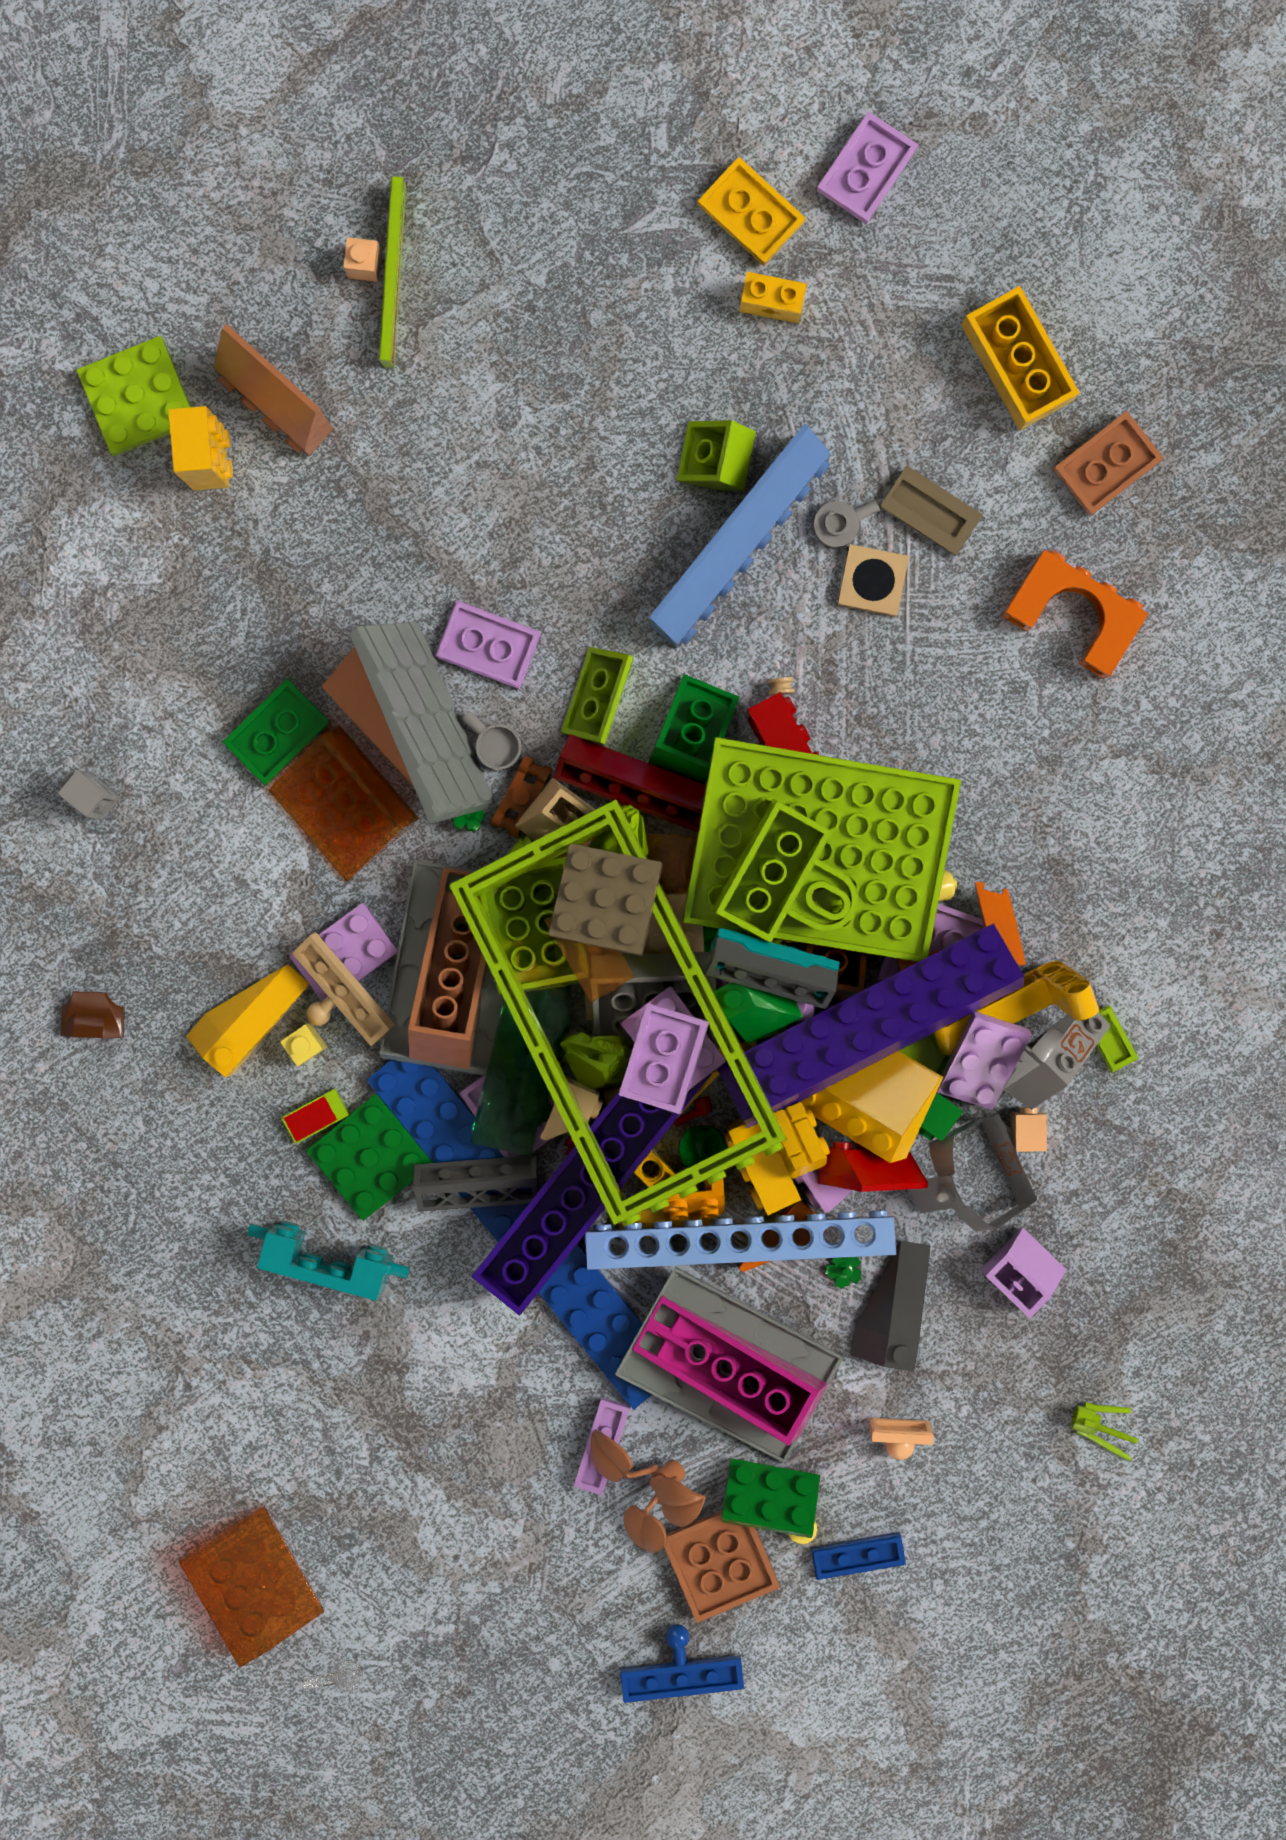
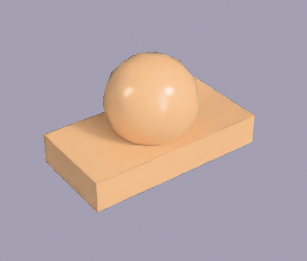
[869,1418,934,1460]

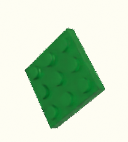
[306,1093,433,1221]

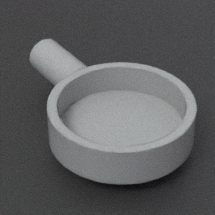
[813,500,880,549]
[462,711,522,771]

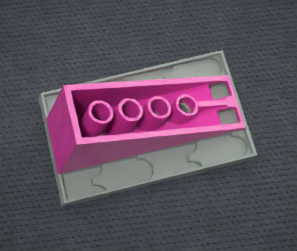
[615,1267,845,1463]

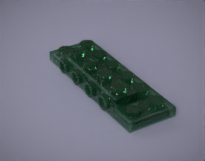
[470,985,572,1157]

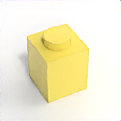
[280,1023,328,1067]

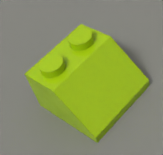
[676,420,756,491]

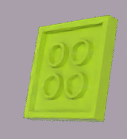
[76,335,191,457]

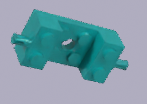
[247,1221,410,1301]

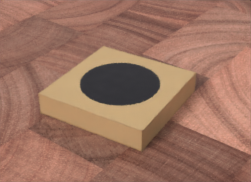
[837,544,909,617]

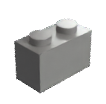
[58,770,121,820]

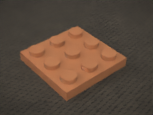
[664,1510,781,1623]

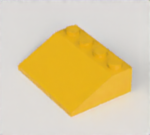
[796,1051,943,1163]

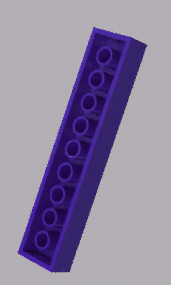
[717,923,1024,1128]
[471,1073,712,1316]

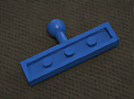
[620,1624,744,1703]

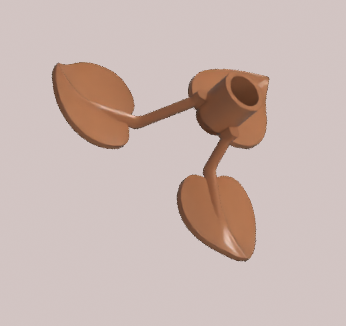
[591,1429,706,1553]

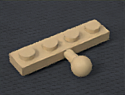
[292,932,395,1046]

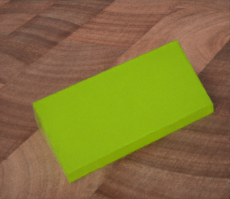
[560,646,634,747]

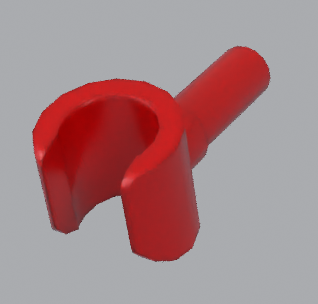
[673,1096,712,1127]

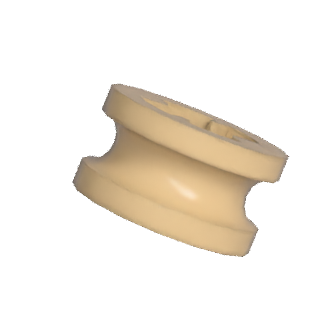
[767,677,795,696]

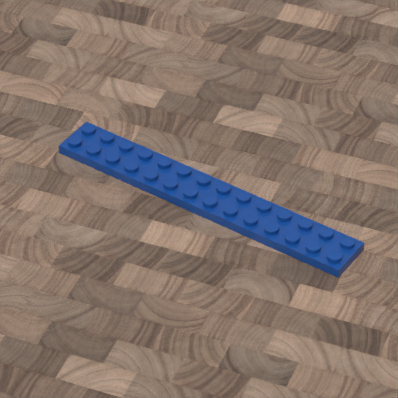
[367,1059,652,1410]

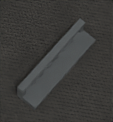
[413,1155,539,1212]

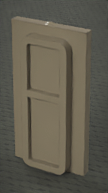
[880,465,983,556]

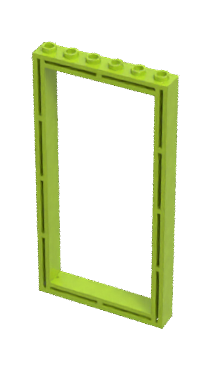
[449,800,787,1227]

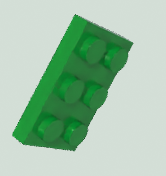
[222,678,331,786]
[721,1458,820,1538]

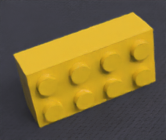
[961,286,1080,431]

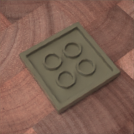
[549,843,663,956]

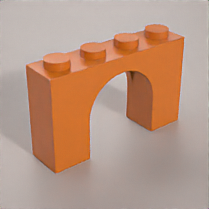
[1001,549,1149,679]

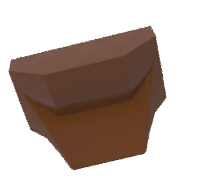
[60,991,125,1038]

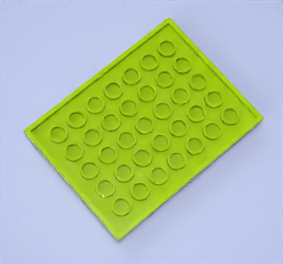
[683,737,961,962]

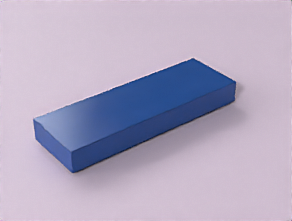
[811,1532,906,1580]

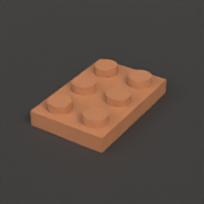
[1053,411,1164,517]

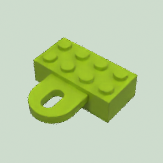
[712,799,858,943]

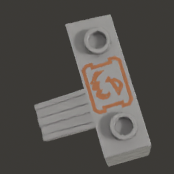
[1003,1012,1111,1110]
[909,1114,1037,1232]

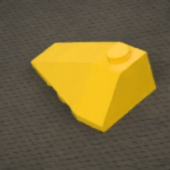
[186,964,310,1078]

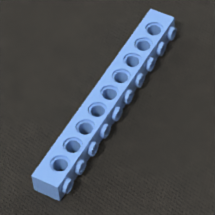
[585,1210,896,1270]

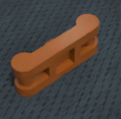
[490,755,553,839]

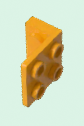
[663,1179,725,1221]

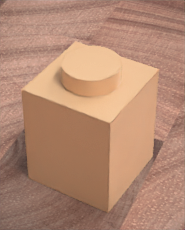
[343,237,382,282]
[1011,1106,1047,1152]

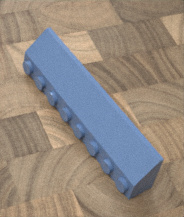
[649,423,831,648]

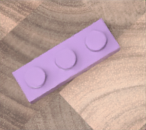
[574,1397,630,1495]

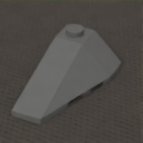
[850,1240,931,1372]

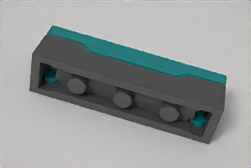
[706,927,840,1009]

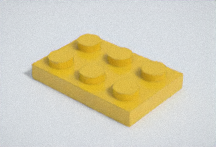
[697,157,806,266]

